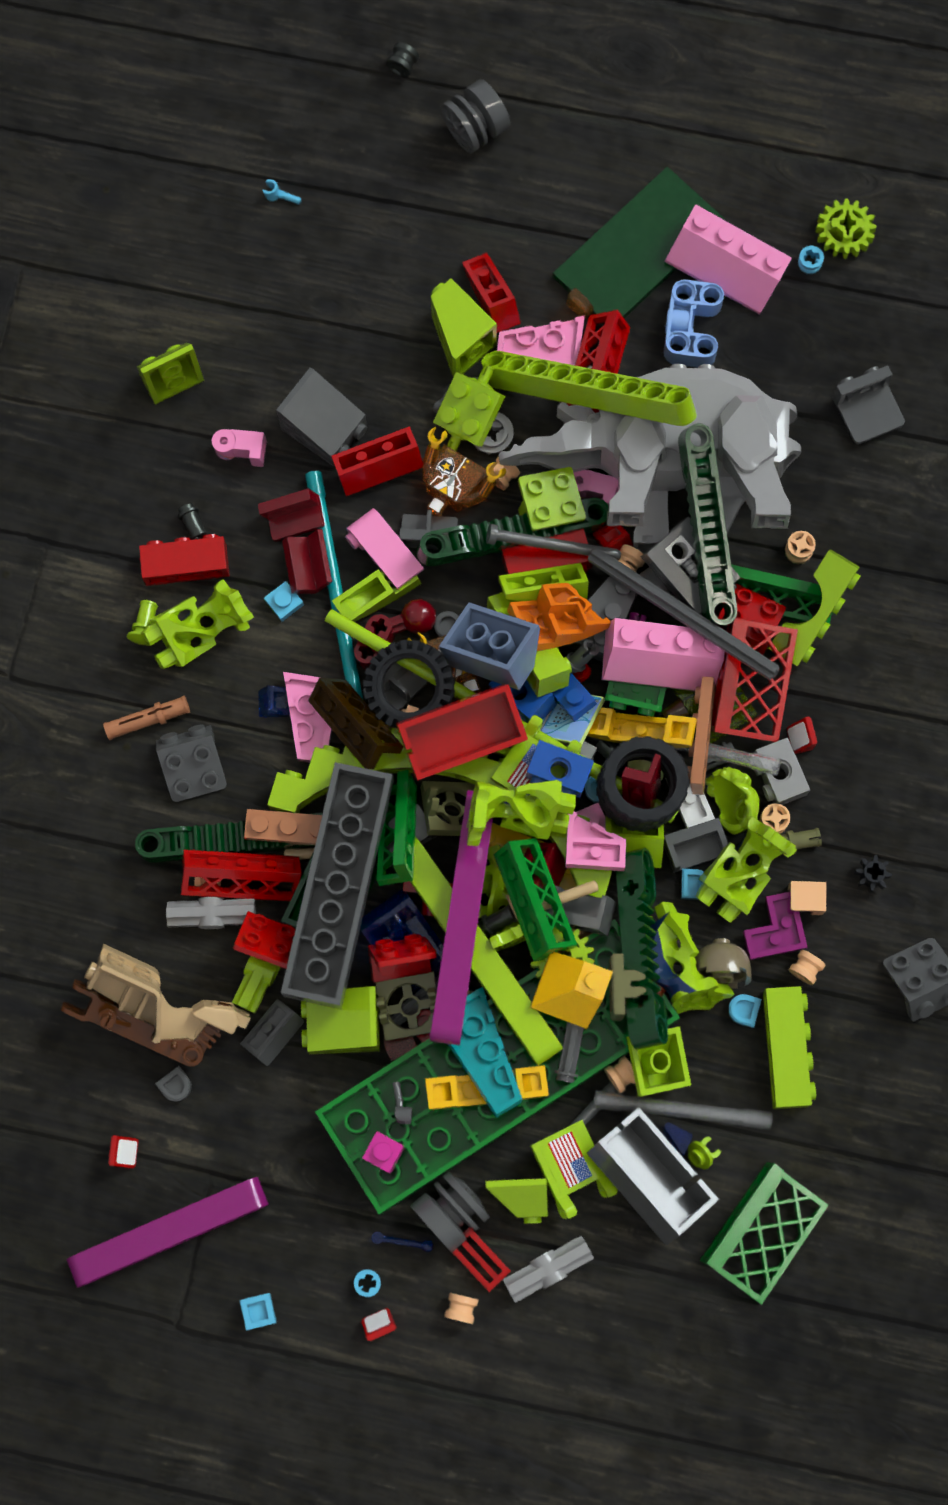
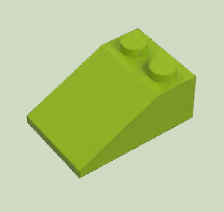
[137,343,204,404]

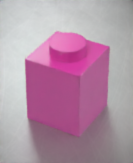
[363,1131,405,1174]

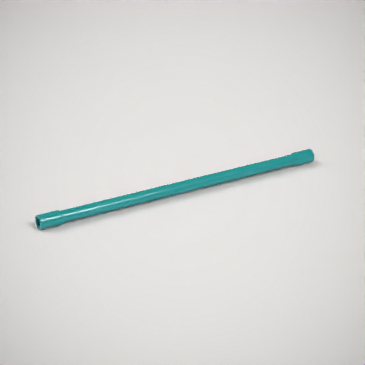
[305,471,363,699]

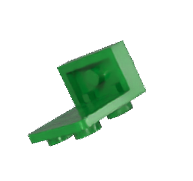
[604,681,666,717]

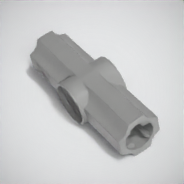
[166,897,256,929]
[503,1236,594,1302]

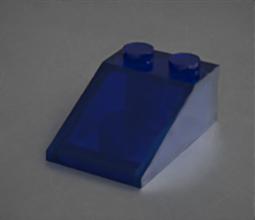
[360,889,444,995]

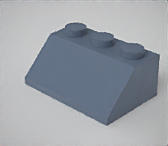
[439,602,540,690]

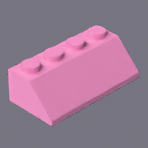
[664,204,791,315]
[602,618,725,691]

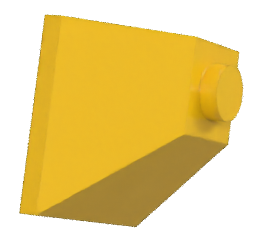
[530,952,612,1029]

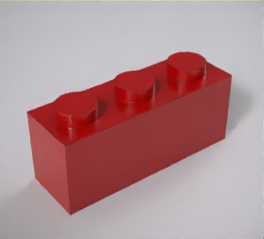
[331,426,424,496]
[502,529,592,574]
[139,534,229,586]

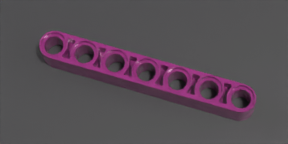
[66,1177,269,1288]

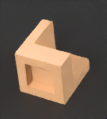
[788,881,826,915]

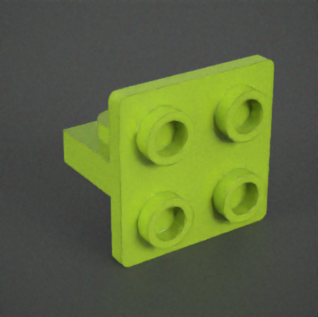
[518,467,586,531]

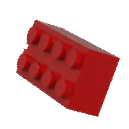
[395,683,528,780]

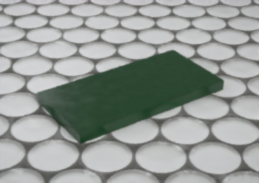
[553,167,726,325]

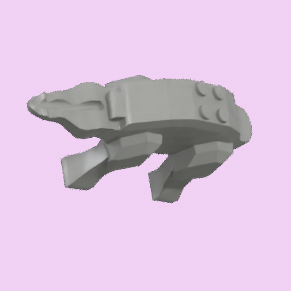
[499,364,801,554]

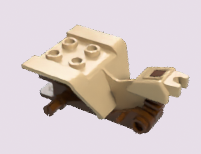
[61,944,251,1067]

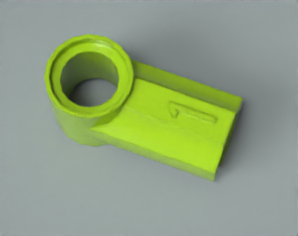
[232,956,280,1014]

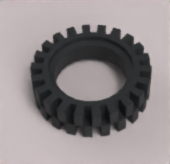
[363,640,455,728]

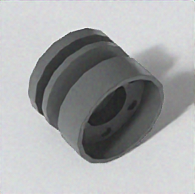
[441,79,511,154]
[410,1171,490,1253]

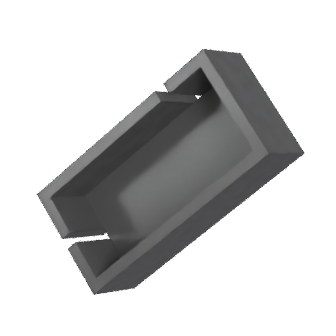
[587,1107,719,1246]

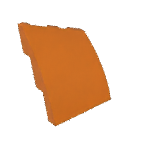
[507,583,611,651]

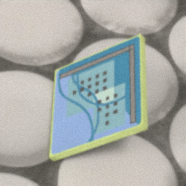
[540,695,605,744]

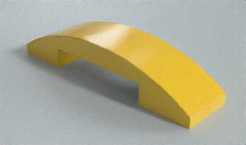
[587,708,697,748]
[425,1065,549,1110]

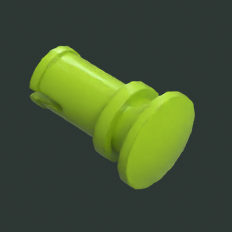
[127,600,158,645]

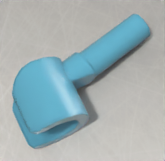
[262,179,301,204]

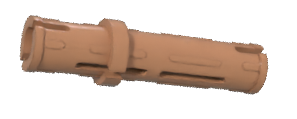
[103,695,191,740]

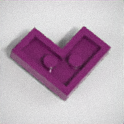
[743,892,808,960]

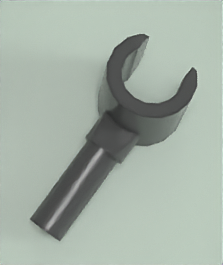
[392,1082,412,1124]

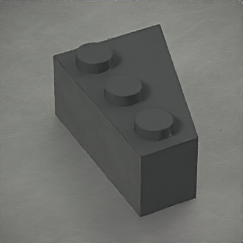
[563,576,638,662]

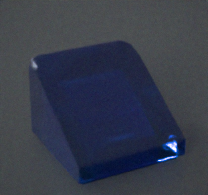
[259,686,290,718]
[662,1122,693,1157]

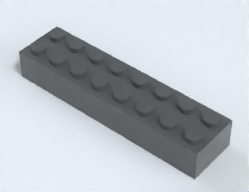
[281,762,394,1010]

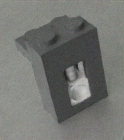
[641,516,741,615]

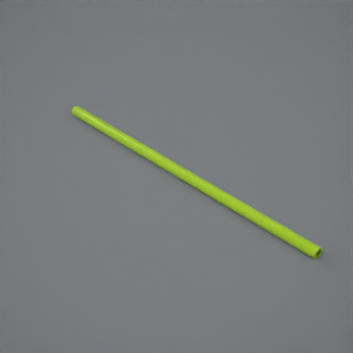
[325,609,678,823]

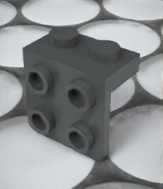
[832,365,905,444]
[156,725,227,802]
[883,938,948,1022]

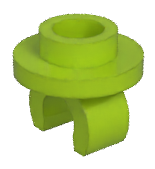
[688,1136,721,1169]

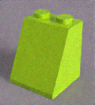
[431,278,497,377]
[301,986,380,1054]

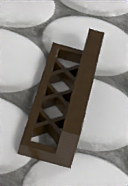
[308,677,404,769]

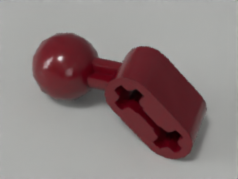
[354,599,436,671]

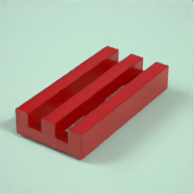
[453,1227,511,1292]

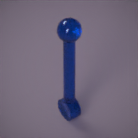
[371,1232,433,1252]

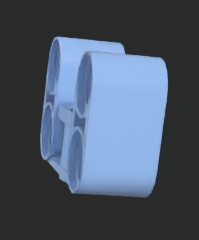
[664,280,724,367]

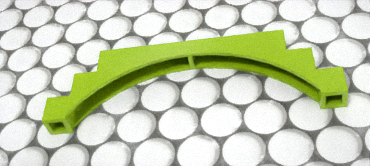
[267,727,612,898]

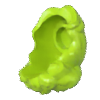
[705,767,759,835]

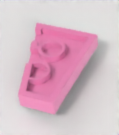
[497,316,584,365]
[283,672,332,763]

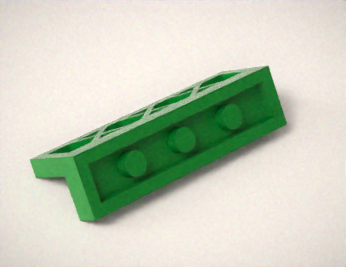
[731,564,832,624]
[377,770,417,886]
[494,838,577,962]

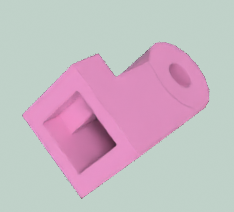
[212,429,267,467]
[573,470,618,506]

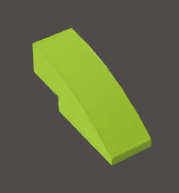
[332,569,421,622]

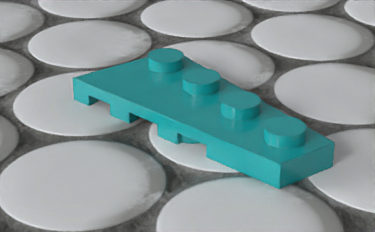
[432,987,522,1118]

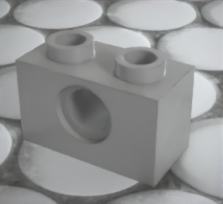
[751,737,810,805]

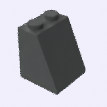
[276,367,367,466]

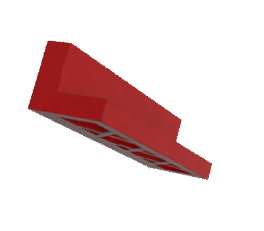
[566,310,631,413]
[181,850,301,901]

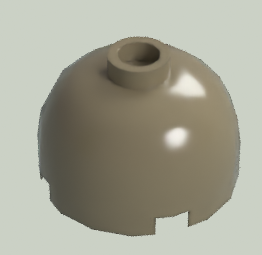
[695,938,752,989]

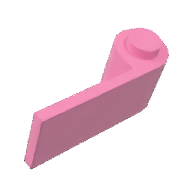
[345,508,424,590]

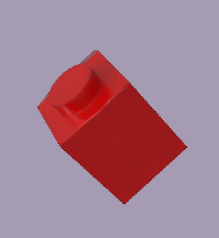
[462,253,521,333]

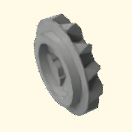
[474,412,514,455]

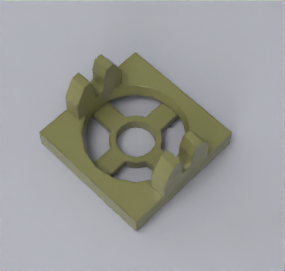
[420,781,475,836]
[608,954,646,1021]
[376,972,437,1041]

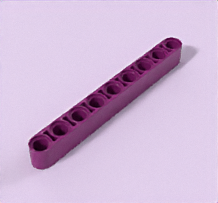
[430,790,493,1046]

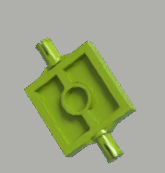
[433,364,505,455]

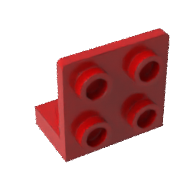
[718,584,786,655]
[233,911,296,969]
[368,934,437,983]

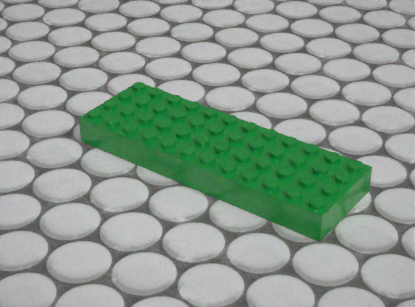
[315,919,680,1215]

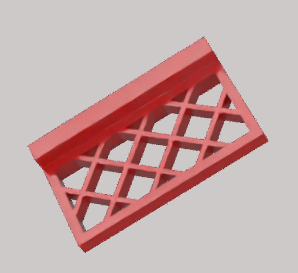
[711,618,798,742]

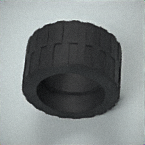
[596,736,690,832]

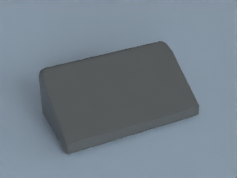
[240,999,304,1066]

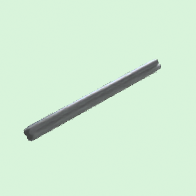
[588,548,780,680]

